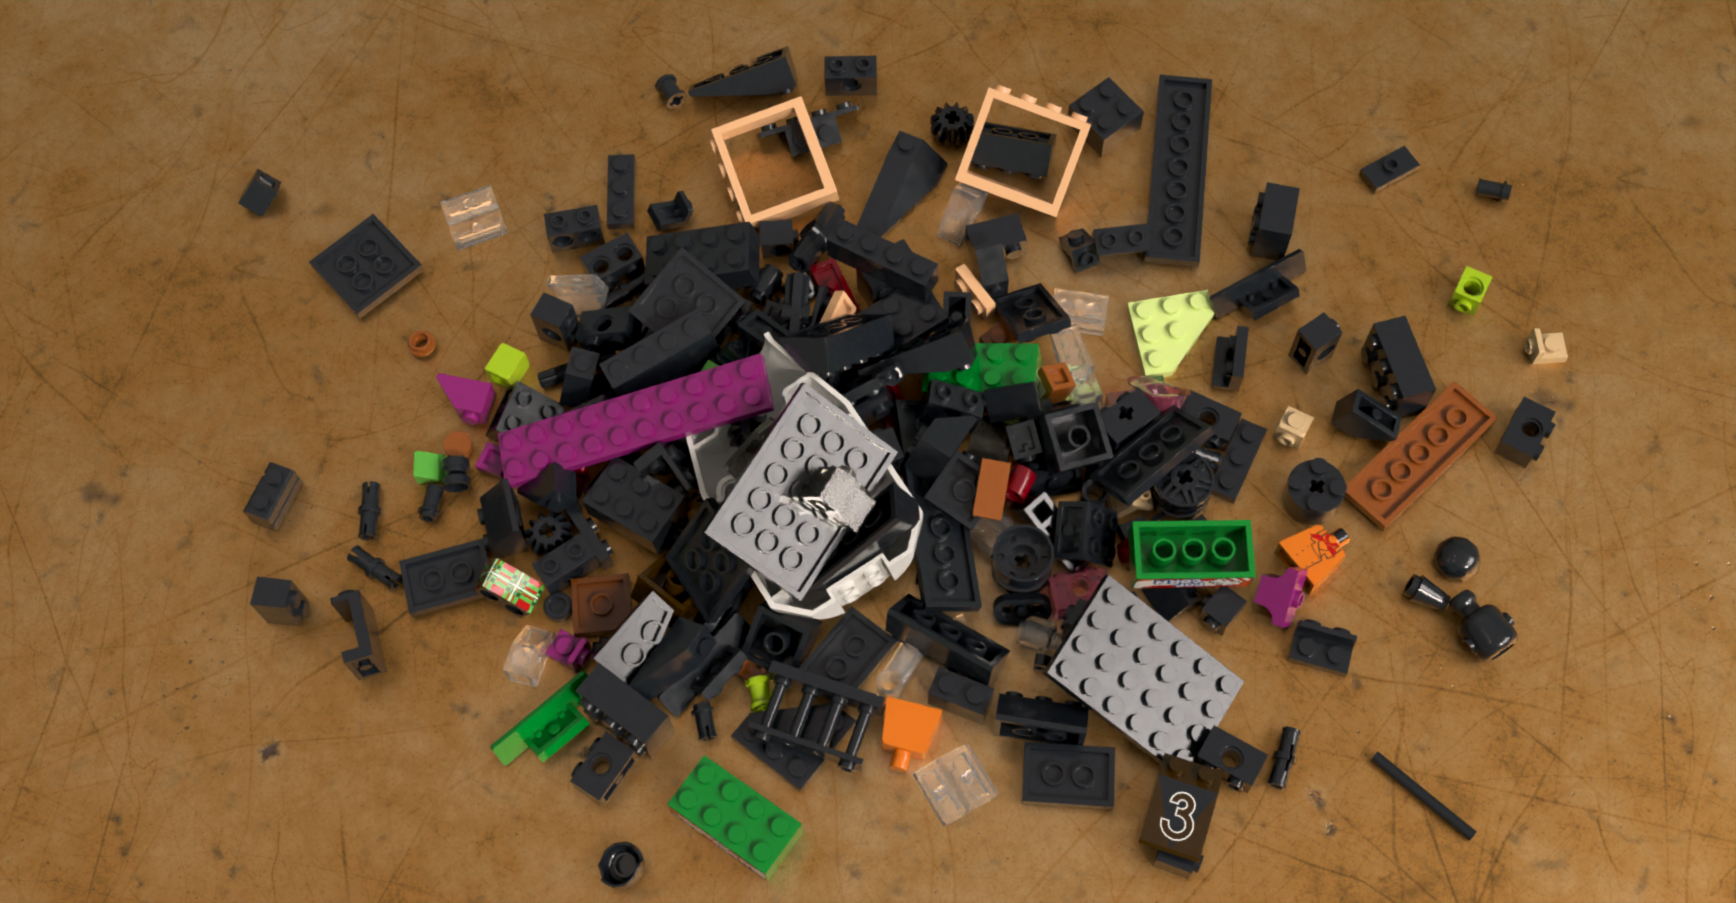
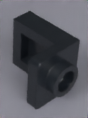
[647,191,693,232]
[1059,228,1100,273]

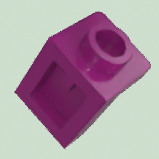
[545,629,592,673]

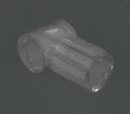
[876,643,923,699]

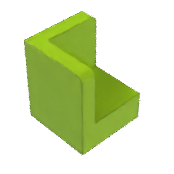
[485,343,530,389]

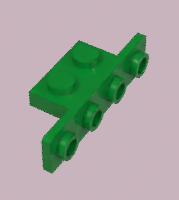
[490,670,589,766]

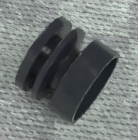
[1150,453,1215,521]
[991,524,1054,594]

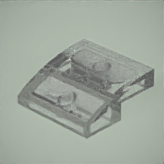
[440,185,508,251]
[913,743,999,826]

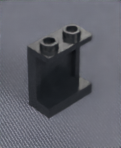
[330,590,387,680]

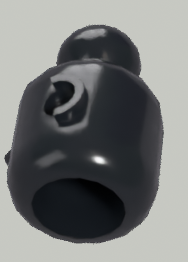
[1449,589,1518,662]

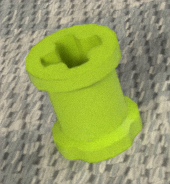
[745,675,771,712]

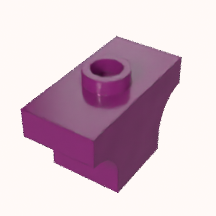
[1254,566,1308,628]

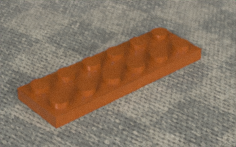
[1345,381,1498,531]

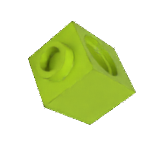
[1448,266,1492,316]

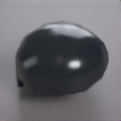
[1434,536,1481,582]
[598,841,645,889]

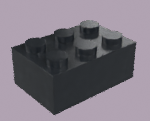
[1361,316,1436,418]
[582,457,690,555]
[576,663,675,760]

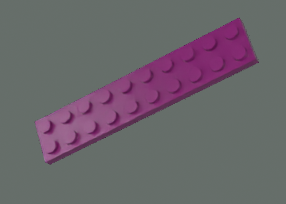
[498,354,775,488]

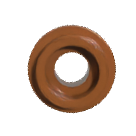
[408,330,436,357]

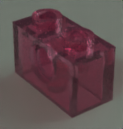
[1047,567,1108,620]

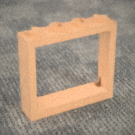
[955,84,1091,217]
[710,96,839,230]

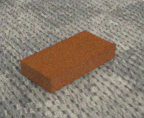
[972,458,1011,521]

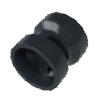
[441,456,471,493]

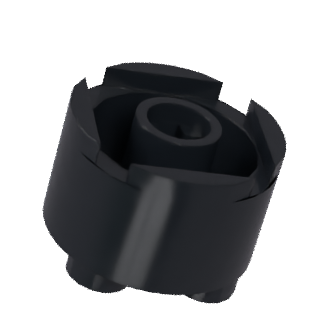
[1283,458,1347,525]

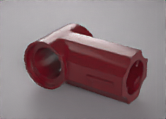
[1004,464,1037,508]

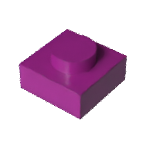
[475,442,504,479]

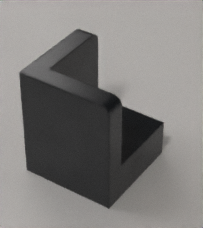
[238,168,281,216]

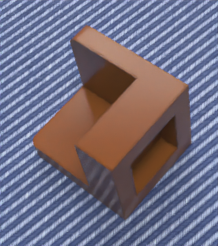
[1037,362,1077,404]

